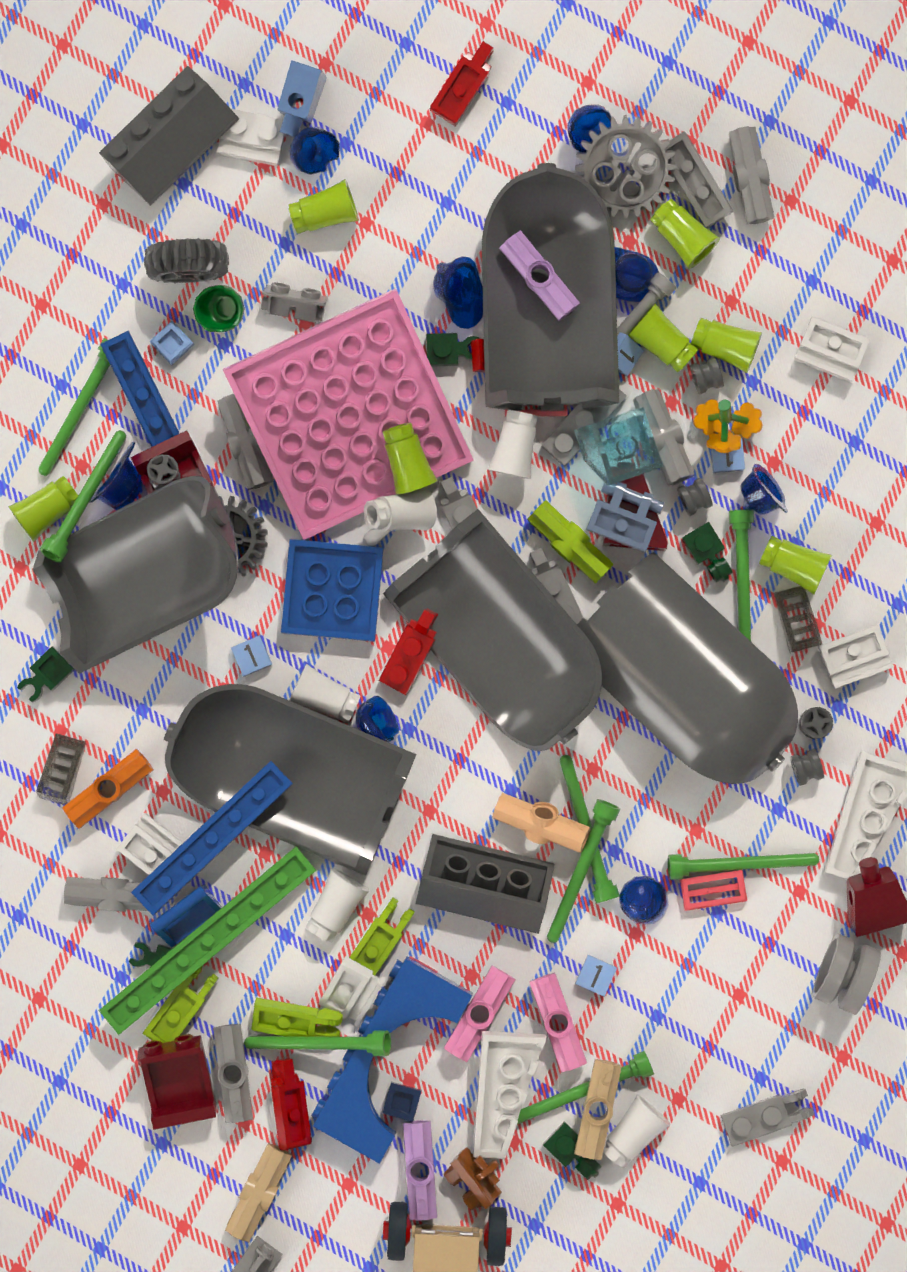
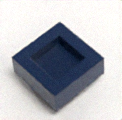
[383,1081,422,1122]

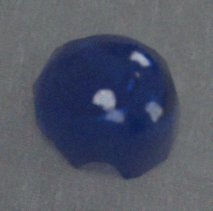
[567,104,614,152]
[289,127,340,175]
[356,695,399,742]
[619,876,669,925]

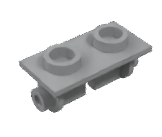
[261,282,328,323]
[231,1236,283,1272]

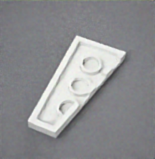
[824,752,907,879]
[473,1031,547,1159]

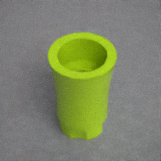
[288,179,359,234]
[650,199,720,269]
[628,303,698,372]
[691,318,762,373]
[382,422,437,494]
[8,476,78,542]
[759,536,832,595]

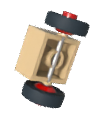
[383,1202,512,1272]

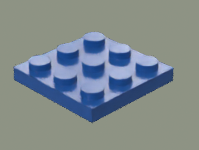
[281,539,384,642]

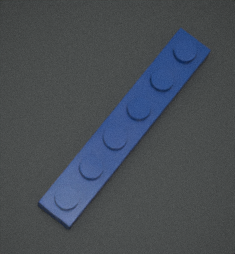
[131,761,293,916]

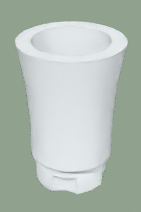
[488,410,537,479]
[363,487,437,531]
[289,664,361,724]
[306,869,369,943]
[603,1095,671,1169]

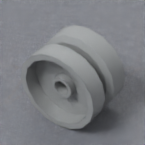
[812,933,881,1015]

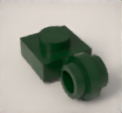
[681,522,733,583]
[543,1121,602,1180]

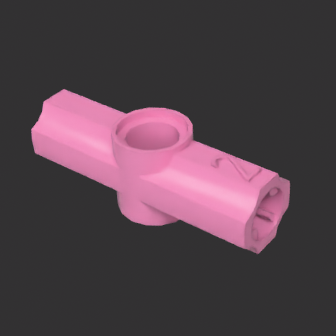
[444,965,516,1062]
[529,972,587,1073]

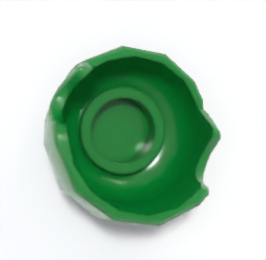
[193,285,245,332]

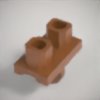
[444,1147,502,1210]

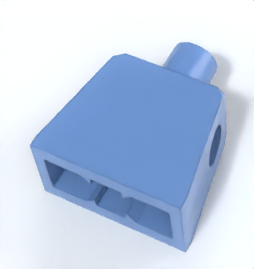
[277,60,327,138]

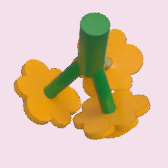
[693,399,763,453]

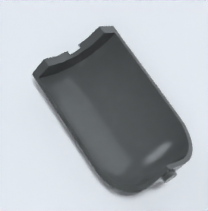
[482,163,619,411]
[32,476,238,674]
[383,509,602,751]
[577,552,798,784]
[164,684,417,876]

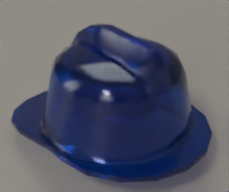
[615,247,659,302]
[433,256,483,329]
[89,441,142,511]
[740,464,788,515]

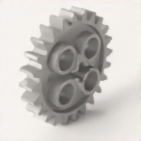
[575,115,677,219]

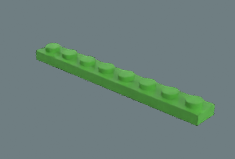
[98,846,316,1035]

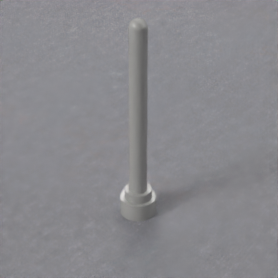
[617,272,676,336]

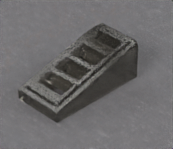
[773,586,823,653]
[36,734,86,805]

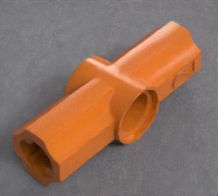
[62,749,154,829]

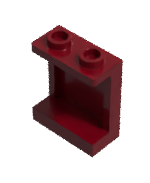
[130,430,218,494]
[137,1034,217,1130]

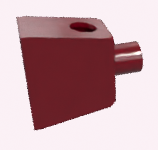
[847,857,907,938]

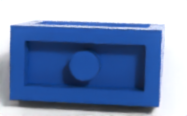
[150,884,222,948]

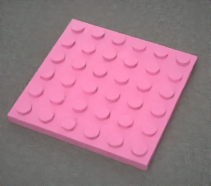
[223,289,474,540]

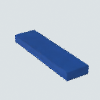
[100,330,180,447]

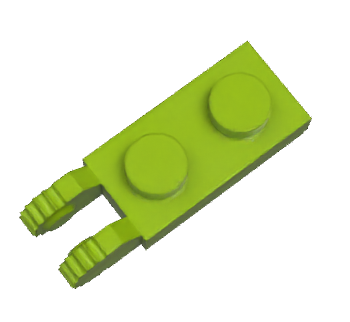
[349,897,415,976]
[142,966,219,1043]
[251,997,343,1037]

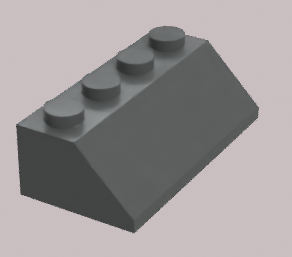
[99,66,239,206]
[415,834,555,934]

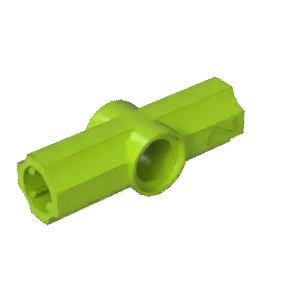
[527,500,614,584]

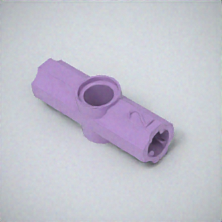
[499,230,580,321]
[403,1120,437,1221]

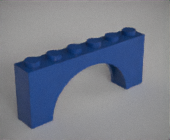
[311,956,473,1164]

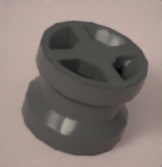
[690,357,724,395]
[147,454,181,490]
[677,478,713,516]
[799,707,833,739]
[790,749,824,786]

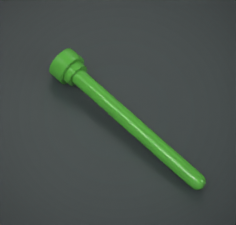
[38,338,110,476]
[40,430,126,563]
[729,510,754,641]
[560,755,620,904]
[547,799,620,943]
[668,853,819,880]
[244,1030,391,1056]
[517,1051,654,1125]

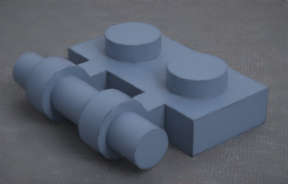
[586,480,664,552]

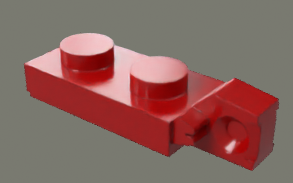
[429,41,494,127]
[378,608,439,695]
[271,1059,312,1150]

